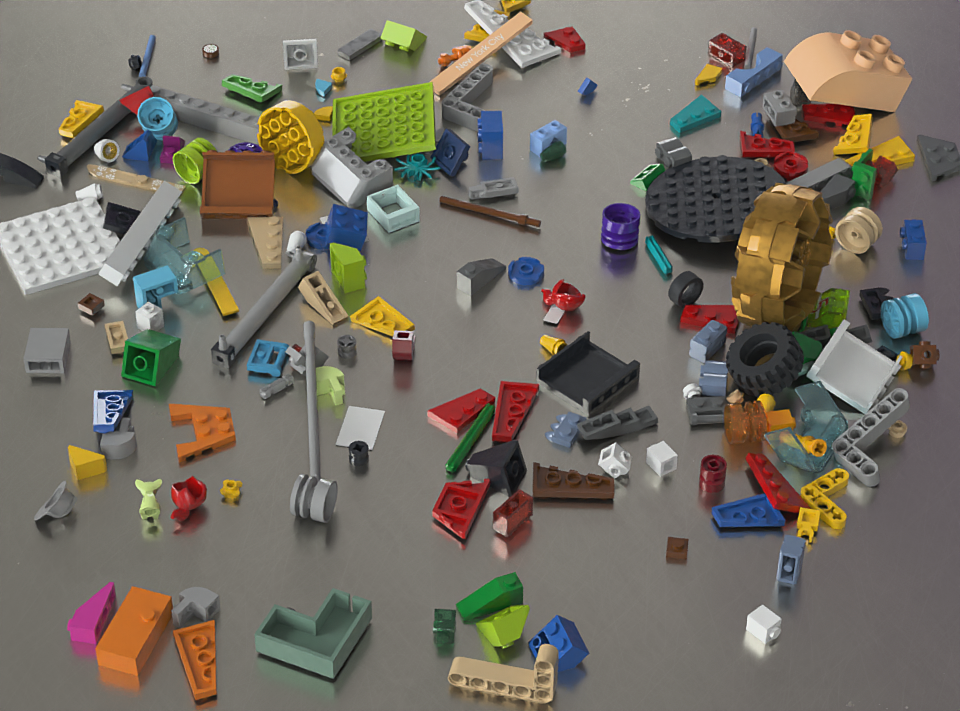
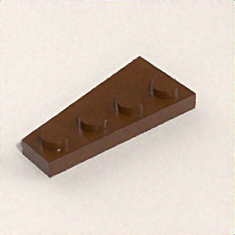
[533,462,614,499]

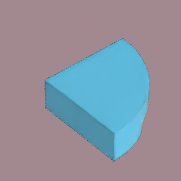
[315,79,332,96]

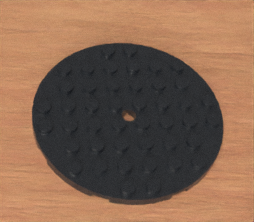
[645,155,786,243]

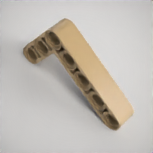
[448,644,559,703]

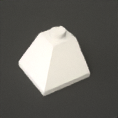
[283,39,318,70]

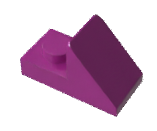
[160,135,185,164]

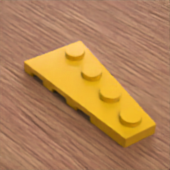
[845,136,915,176]

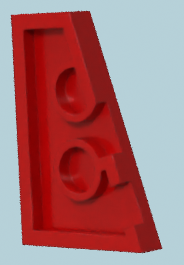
[801,103,855,127]
[427,388,495,434]

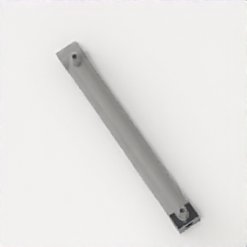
[211,246,317,369]

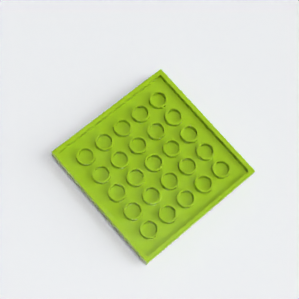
[332,82,436,162]

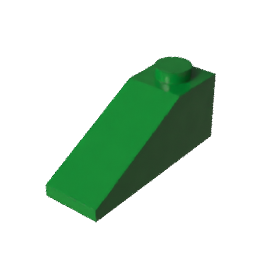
[456,572,523,621]

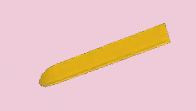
[193,248,239,316]

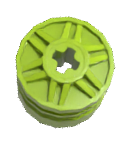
[173,138,217,184]

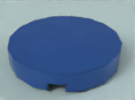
[306,222,330,250]
[508,257,544,285]

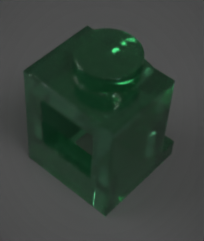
[433,609,456,644]

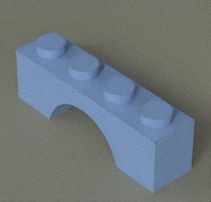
[725,47,783,97]

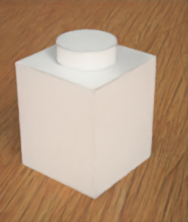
[646,441,678,477]
[746,604,782,644]

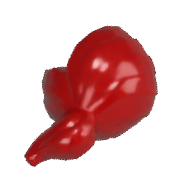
[541,279,585,311]
[171,476,207,521]

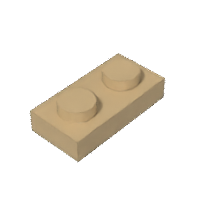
[104,321,128,354]

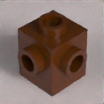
[910,341,940,369]

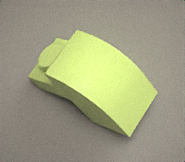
[316,366,345,405]

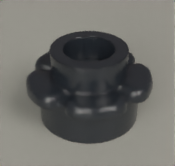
[128,55,142,71]

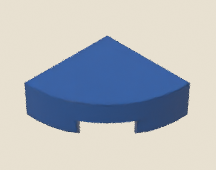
[578,77,598,95]

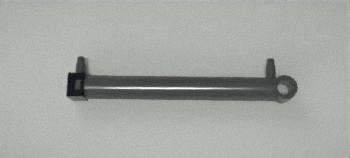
[37,77,153,178]

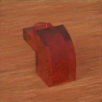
[866,155,898,187]

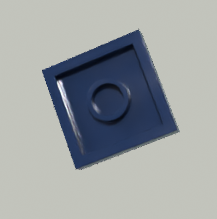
[430,128,471,177]

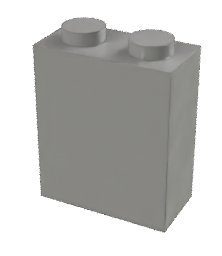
[24,328,71,373]

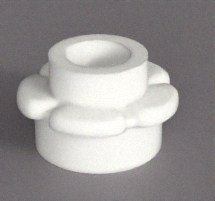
[683,383,702,399]

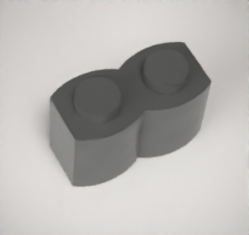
[655,137,692,169]

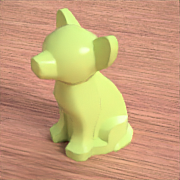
[135,479,162,519]

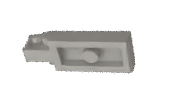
[468,177,519,200]

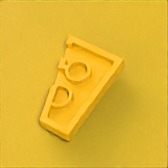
[58,100,104,138]
[350,296,415,337]

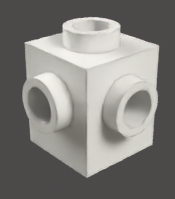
[598,442,632,479]

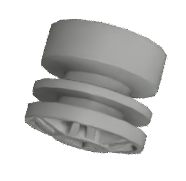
[290,474,338,523]

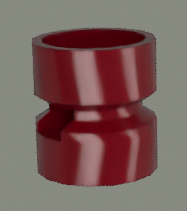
[699,454,727,493]

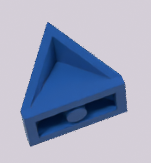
[122,130,157,161]

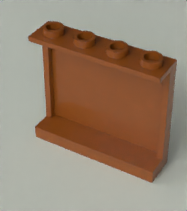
[200,150,275,219]

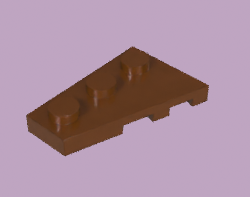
[767,115,819,142]

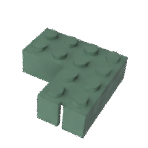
[254,588,372,679]

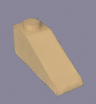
[298,271,348,325]

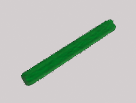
[445,403,496,473]

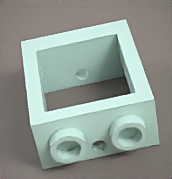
[367,185,420,233]

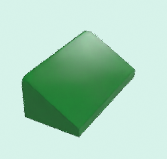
[630,163,665,191]

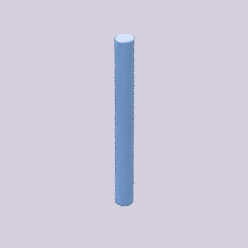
[139,35,156,77]

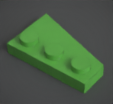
[222,74,282,102]

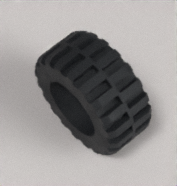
[726,322,804,397]

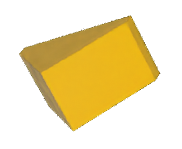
[68,445,107,480]

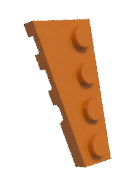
[173,620,217,700]

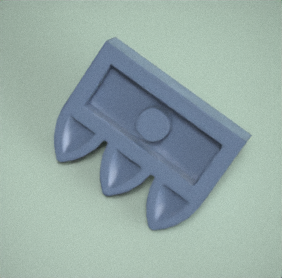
[545,412,587,448]

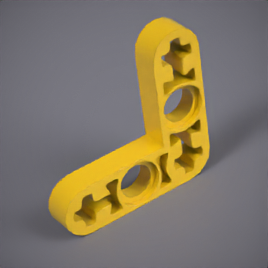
[800,468,849,529]

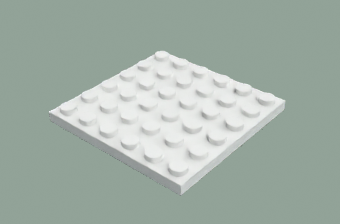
[0,198,120,295]

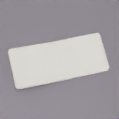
[543,304,564,324]

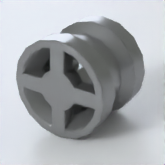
[337,335,357,358]

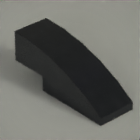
[0,153,44,189]

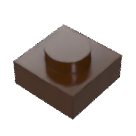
[78,293,105,316]
[666,537,689,560]

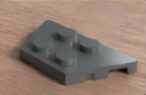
[917,135,960,181]

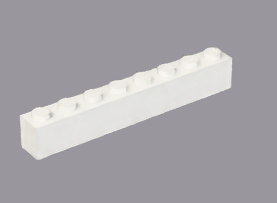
[98,180,182,286]

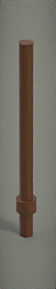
[439,196,541,227]

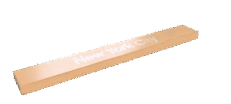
[430,12,533,96]

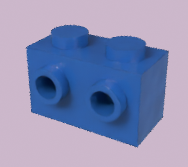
[900,219,927,260]

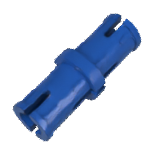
[751,112,764,138]

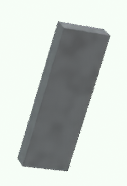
[337,29,382,61]

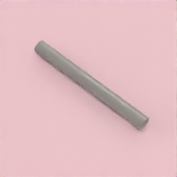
[744,27,757,69]

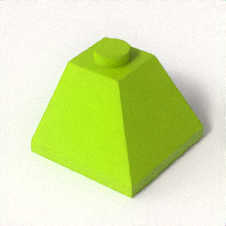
[476,605,530,649]

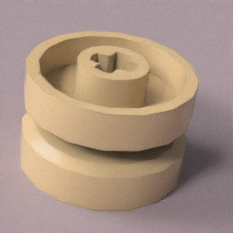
[835,207,883,254]

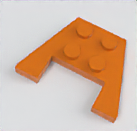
[169,404,236,462]

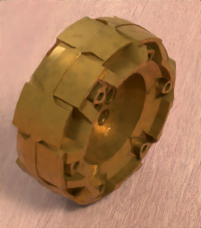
[731,183,833,332]

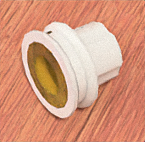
[94,139,120,162]

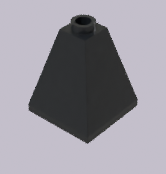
[465,440,527,497]

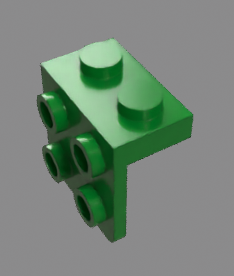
[851,149,877,200]

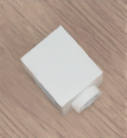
[135,302,164,331]

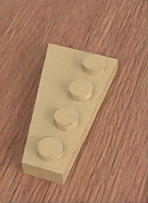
[247,216,283,269]

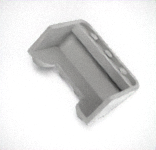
[312,127,393,208]

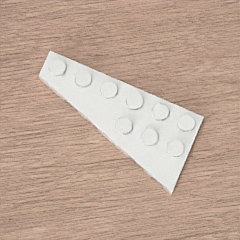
[464,0,562,68]

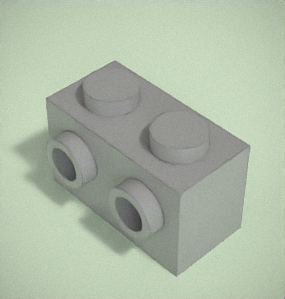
[762,90,797,127]

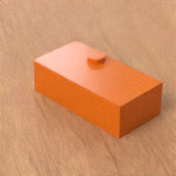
[95,586,173,676]

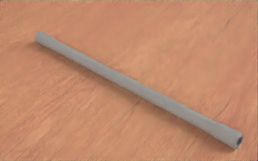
[303,321,321,483]

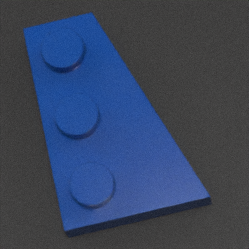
[711,493,785,527]

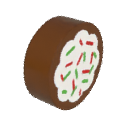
[202,44,219,58]

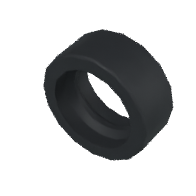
[668,271,704,308]

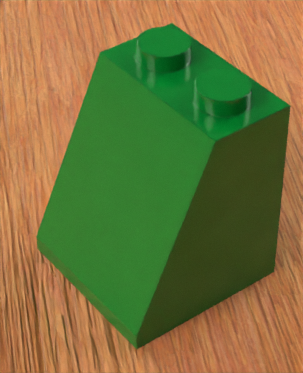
[121,329,181,386]

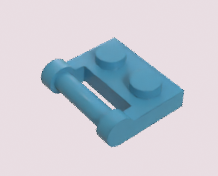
[247,339,289,377]

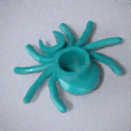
[394,153,441,181]

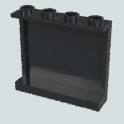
[536,331,640,416]

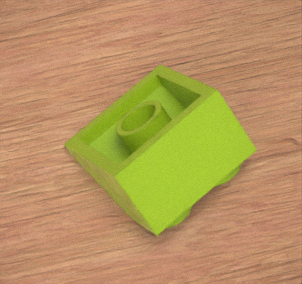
[380,20,427,52]
[330,243,367,294]

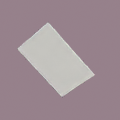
[336,406,385,450]

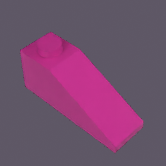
[67,582,116,644]

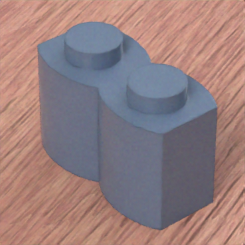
[699,360,728,397]

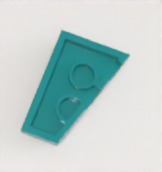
[670,94,722,133]

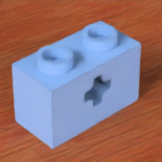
[530,120,567,158]

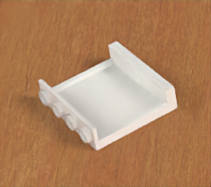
[806,319,902,414]

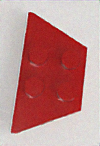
[432,479,490,539]

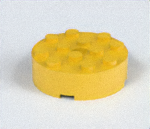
[257,100,324,174]

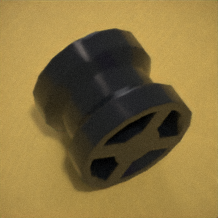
[348,441,369,466]

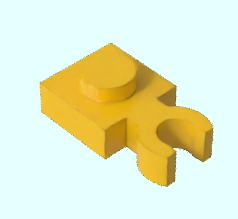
[797,507,821,542]

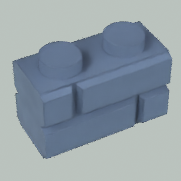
[689,320,727,363]
[776,535,806,585]

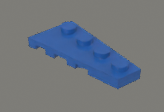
[93,390,133,433]

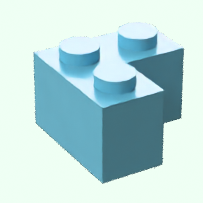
[133,265,178,309]

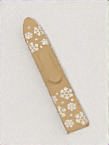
[87,164,186,194]

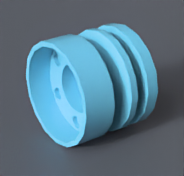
[137,97,178,141]
[881,293,929,339]

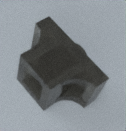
[790,79,811,107]

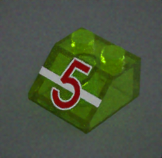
[807,288,850,329]

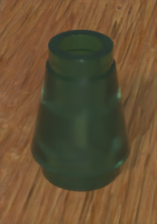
[540,141,567,163]

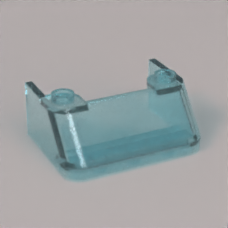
[143,217,226,294]
[764,381,848,473]

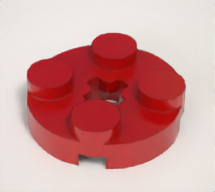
[773,152,808,181]

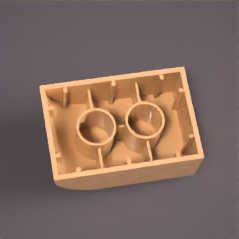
[784,30,912,112]

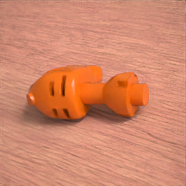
[438,45,473,67]

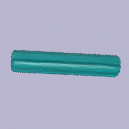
[645,235,673,275]

